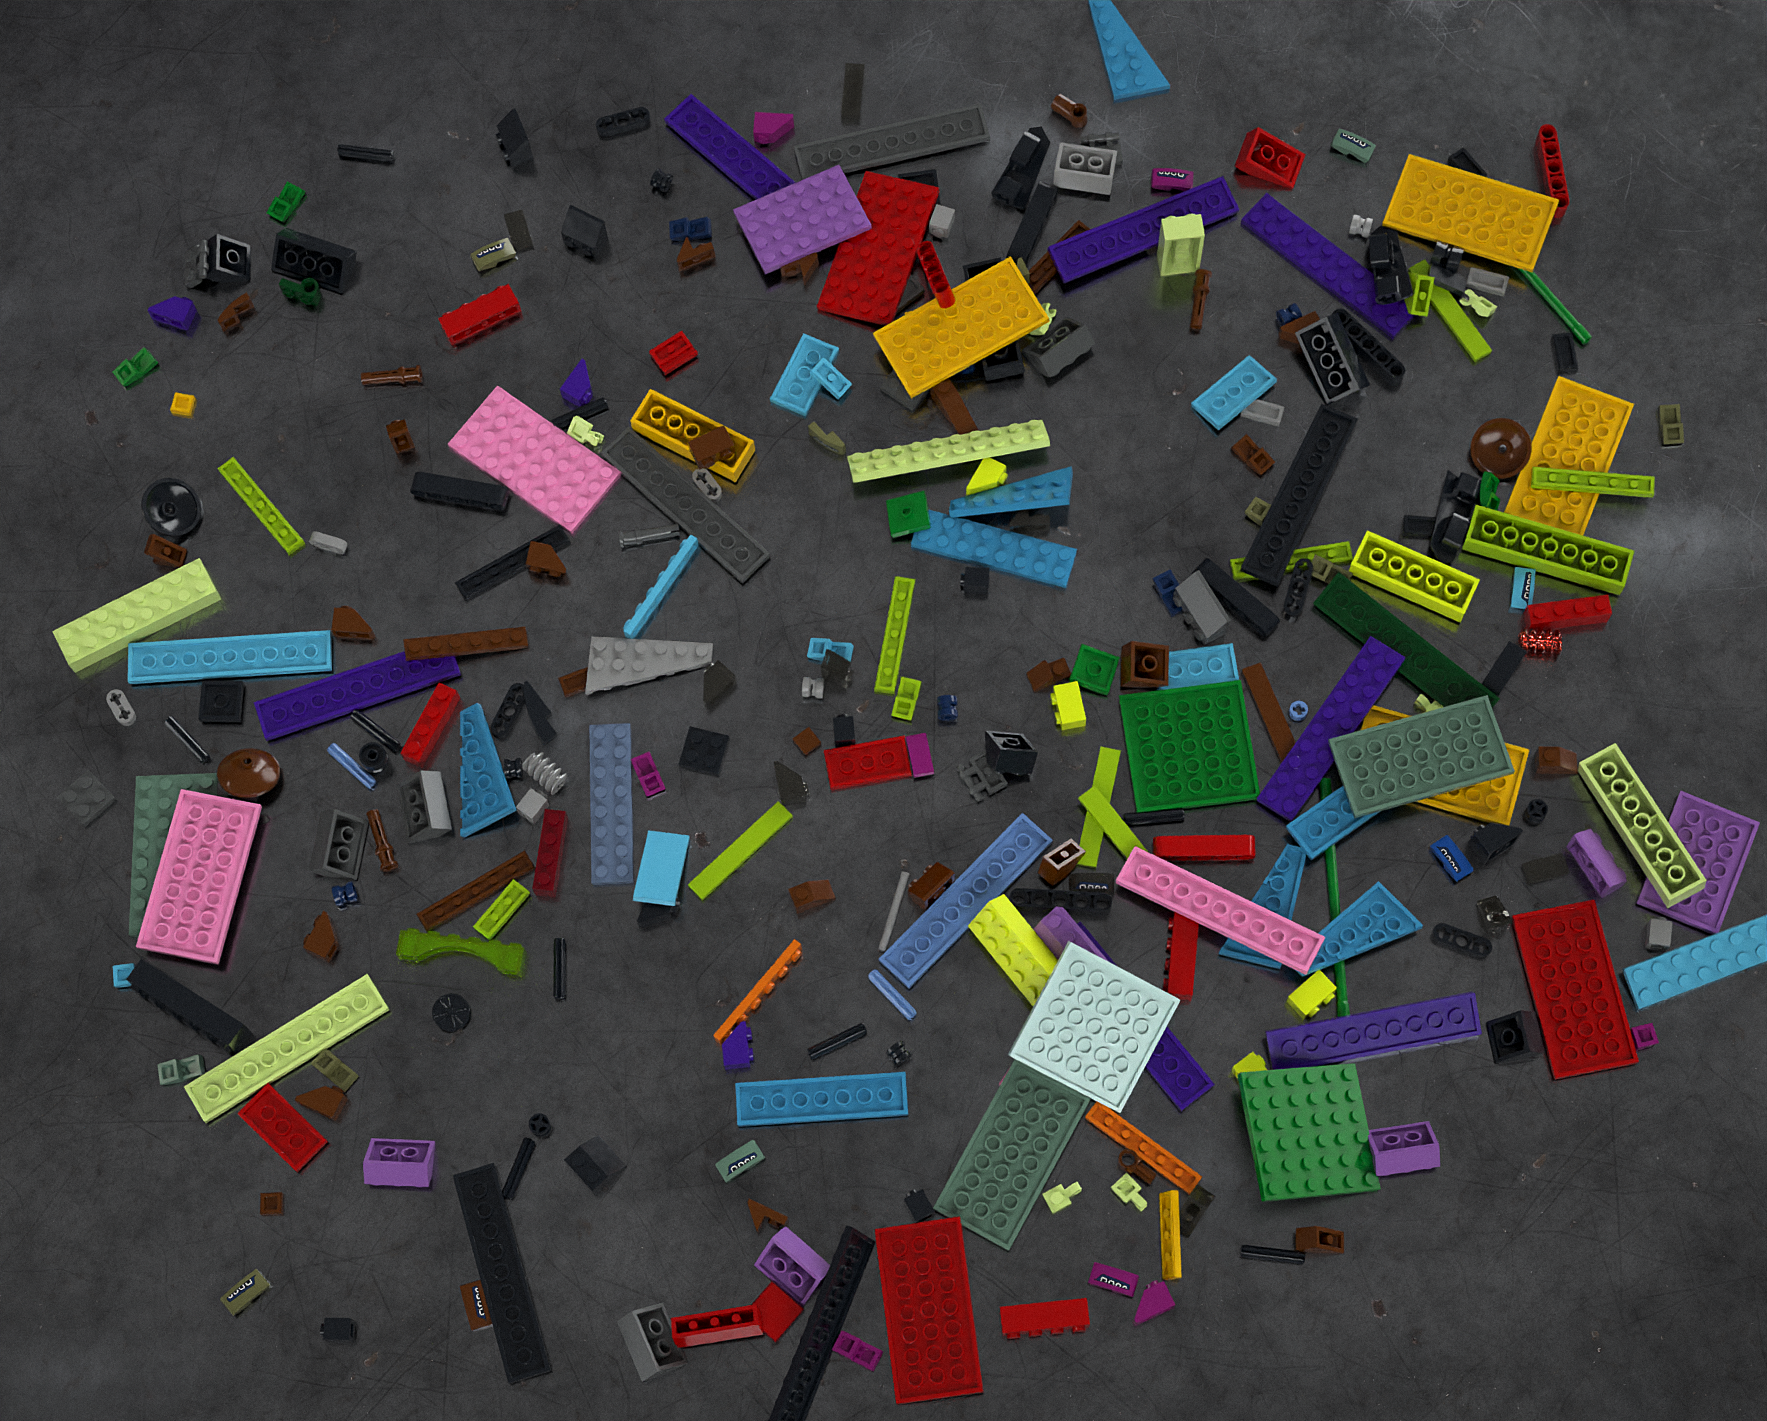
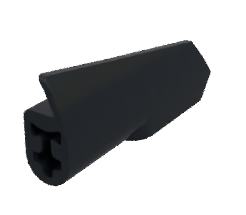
[991,126,1050,210]
[1369,226,1413,305]
[1430,470,1481,564]

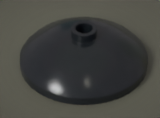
[141,478,201,537]

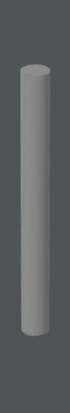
[878,872,909,952]

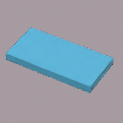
[770,333,839,416]
[1191,355,1277,431]
[1157,643,1239,690]
[633,830,689,906]

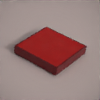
[751,1281,805,1343]

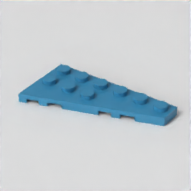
[1088,0,1170,100]
[949,466,1073,518]
[460,703,517,838]
[1218,844,1306,969]
[1296,881,1423,977]

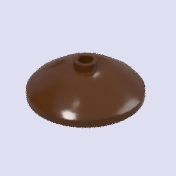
[1470,418,1532,479]
[217,748,280,798]

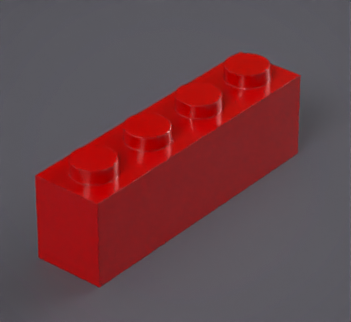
[438,284,521,346]
[1523,595,1612,632]
[400,683,460,768]
[1163,912,1199,1000]
[1000,1298,1090,1339]
[671,1304,763,1348]

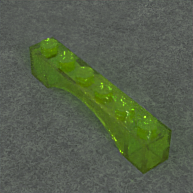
[396,928,527,976]

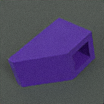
[722,1021,754,1070]

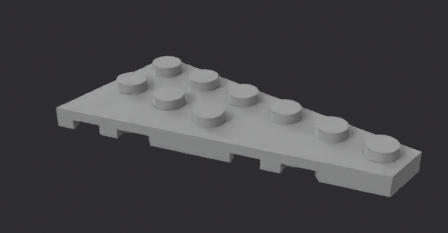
[585,636,713,695]

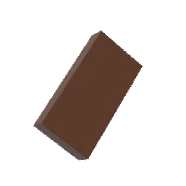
[558,667,588,698]

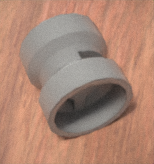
[1349,215,1373,238]
[802,677,824,699]

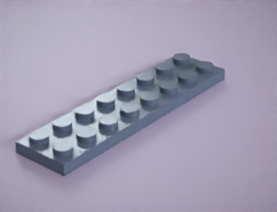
[589,723,634,885]

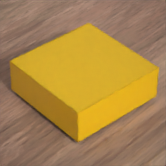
[170,392,196,416]

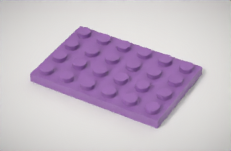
[733,165,872,274]
[1637,791,1760,935]

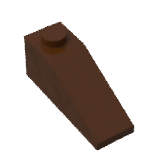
[930,378,979,435]

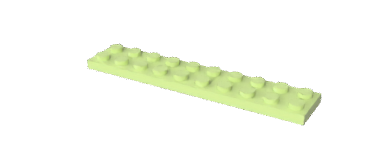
[847,420,1050,483]
[184,974,389,1123]

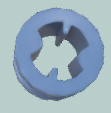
[1289,701,1308,721]

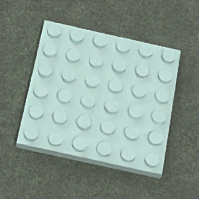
[1008,941,1180,1113]

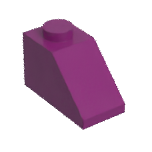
[753,112,794,144]
[1133,1280,1175,1326]

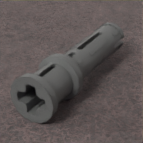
[618,523,680,548]

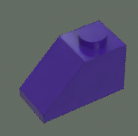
[148,296,197,330]
[560,359,593,407]

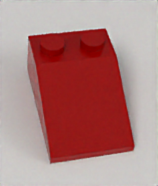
[1234,127,1306,189]

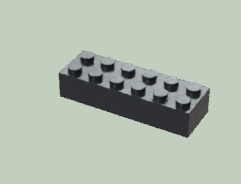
[963,257,1025,381]
[126,959,253,1054]

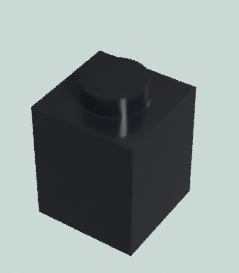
[960,567,990,594]
[833,714,856,747]
[904,1189,935,1223]
[320,1318,355,1343]

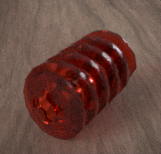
[1518,627,1562,655]

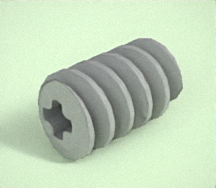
[522,752,568,795]

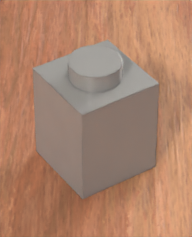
[929,204,955,238]
[516,788,550,825]
[1645,917,1672,951]

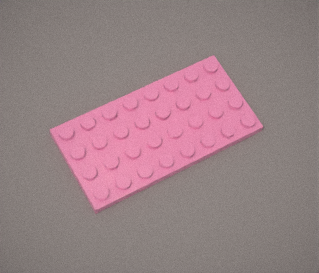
[448,386,622,534]
[136,789,262,964]

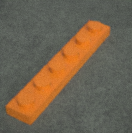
[713,939,802,1045]
[1085,1101,1202,1195]

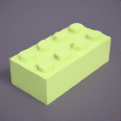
[1157,213,1205,276]

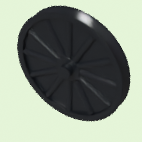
[432,993,470,1031]

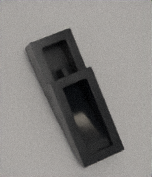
[1482,641,1527,697]
[524,680,557,746]

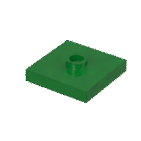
[886,491,931,538]
[1069,644,1120,696]

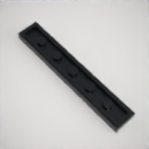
[455,524,571,601]

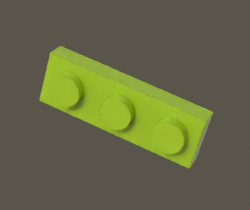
[473,879,530,941]

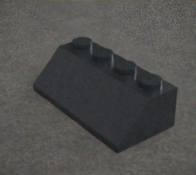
[271,228,357,293]
[1295,313,1370,405]

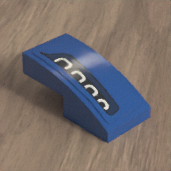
[1430,835,1474,882]

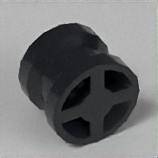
[650,168,673,192]
[504,758,523,779]
[1525,799,1548,823]
[886,1040,913,1067]
[529,1113,552,1137]

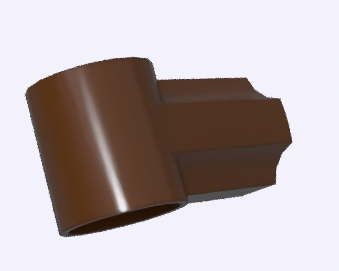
[1051,94,1088,128]

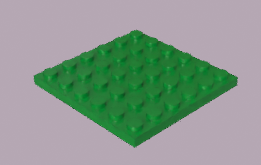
[1119,680,1260,814]
[1237,1063,1381,1202]

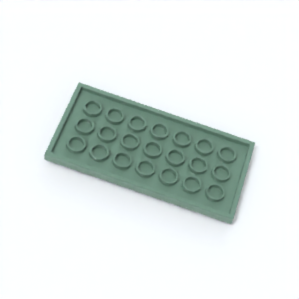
[1328,695,1515,818]
[129,773,218,937]
[933,1059,1091,1251]

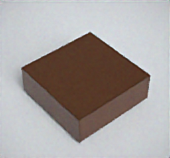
[792,727,821,756]
[260,1192,283,1216]

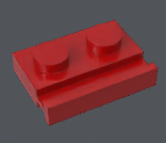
[649,331,698,376]

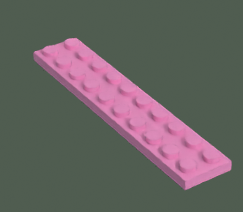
[1116,846,1325,975]

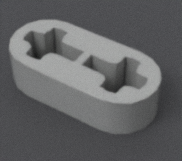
[692,468,722,503]
[309,532,348,554]
[106,689,136,726]

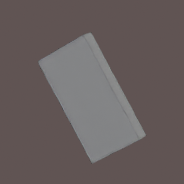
[1466,267,1509,297]
[1241,399,1285,427]

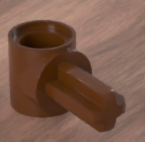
[1118,1149,1156,1184]

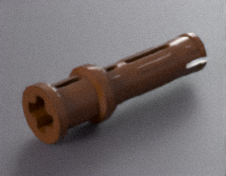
[1189,269,1212,330]
[361,365,422,385]
[366,809,399,872]

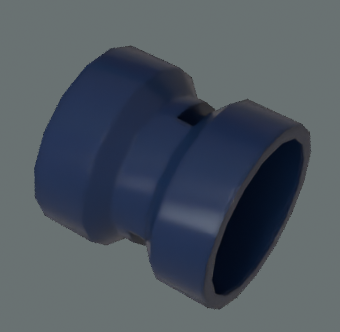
[1276,303,1303,326]
[937,695,958,721]
[332,881,358,907]

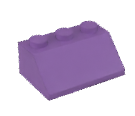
[1566,829,1627,898]
[1368,1121,1440,1176]
[363,1138,435,1187]
[754,1226,830,1307]

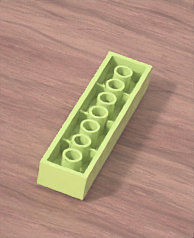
[52,558,221,673]
[1578,743,1707,908]

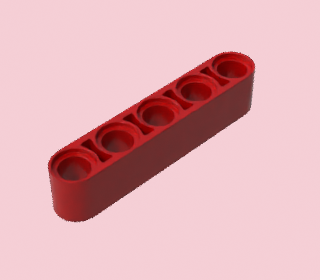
[1536,124,1569,218]
[916,241,956,308]
[1153,835,1256,861]

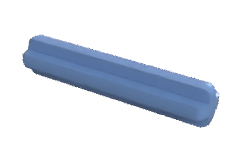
[327,743,376,789]
[868,969,917,1020]

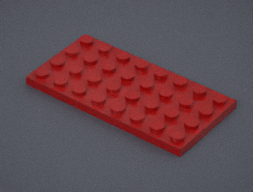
[817,171,940,326]
[1511,899,1639,1080]
[875,1216,984,1405]

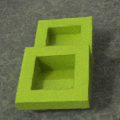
[891,677,922,721]

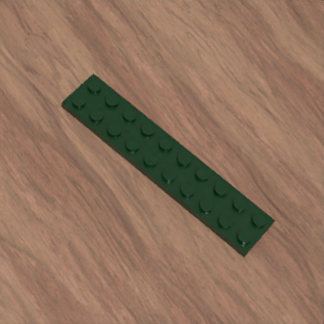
[1313,572,1500,709]

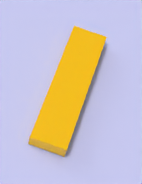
[1159,1190,1182,1280]

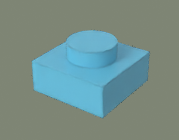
[113,963,136,988]

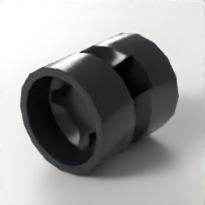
[1430,240,1464,273]
[359,742,390,776]

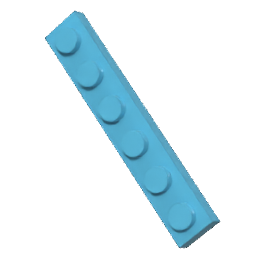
[623,534,699,639]

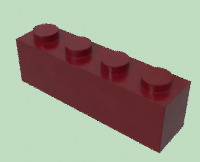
[532,809,568,897]

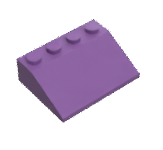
[1033,907,1109,962]

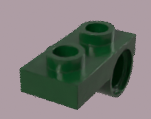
[279,278,322,306]

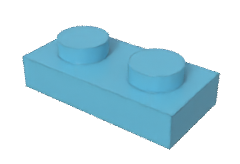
[809,357,852,399]

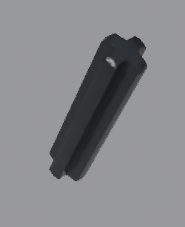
[337,144,394,162]
[552,397,608,429]
[350,709,401,752]
[164,716,210,764]
[1123,808,1185,825]
[553,938,566,1000]
[807,1023,867,1059]
[502,1137,535,1199]
[1241,1245,1305,1264]

